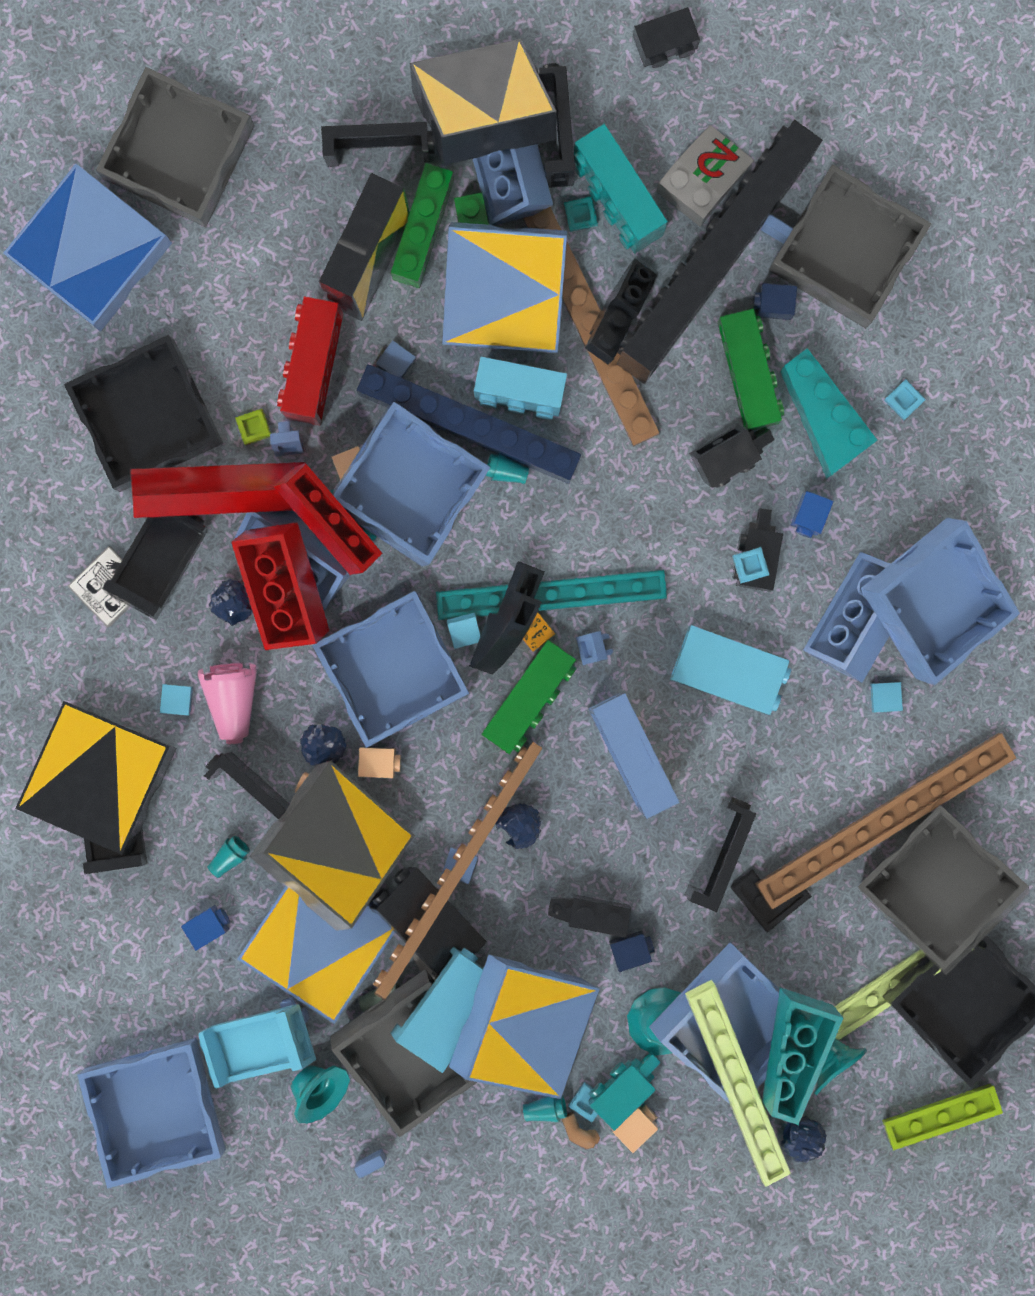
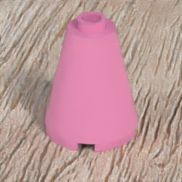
[198,663,257,744]

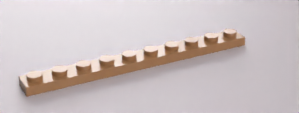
[523,207,659,447]
[755,733,1016,909]
[373,742,542,1000]

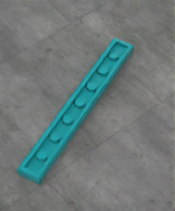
[436,570,667,620]

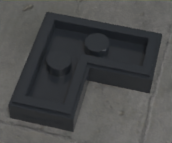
[730,869,812,933]

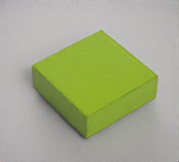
[235,409,271,446]

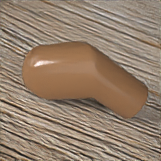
[562,1112,600,1149]

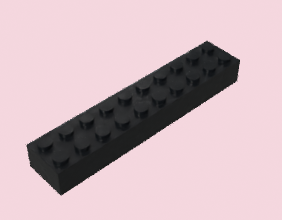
[617,119,823,384]

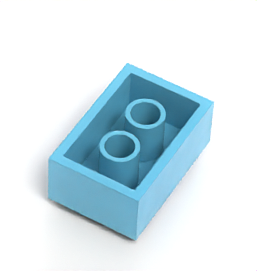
[474,357,567,420]

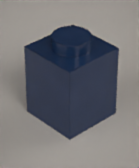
[753,283,797,320]
[609,930,655,972]

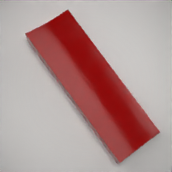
[130,462,306,518]

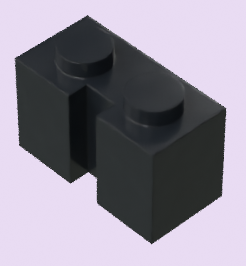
[633,7,700,68]

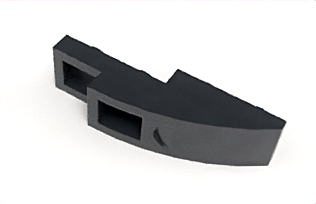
[585,259,657,365]
[469,561,545,675]

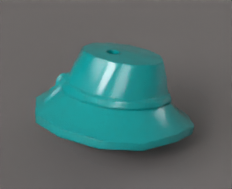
[627,987,681,1056]
[814,1038,867,1096]
[291,1065,350,1124]

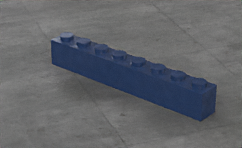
[356,364,581,484]

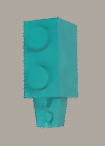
[588,1052,661,1131]

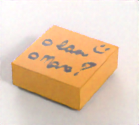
[523,612,555,652]

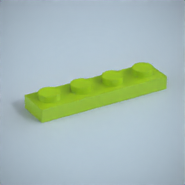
[882,1083,1003,1151]

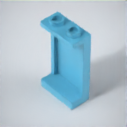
[670,625,791,715]
[390,947,484,1073]
[198,1004,316,1088]

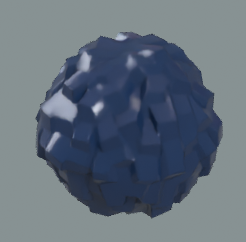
[209,579,253,626]
[300,724,347,766]
[495,803,541,849]
[781,1116,827,1163]

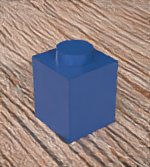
[790,491,834,538]
[181,905,230,951]

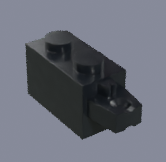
[689,424,775,488]
[732,508,783,592]
[548,894,631,938]

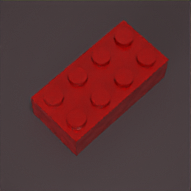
[277,296,344,426]
[231,522,330,650]

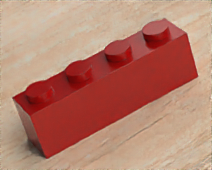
[273,464,383,575]

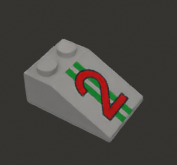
[656,125,754,227]

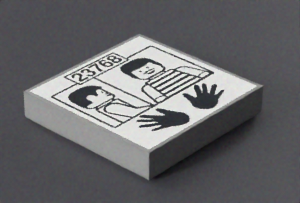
[68,546,130,627]

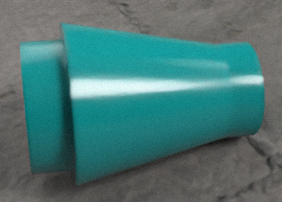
[485,453,529,484]
[207,836,250,878]
[523,1095,567,1122]

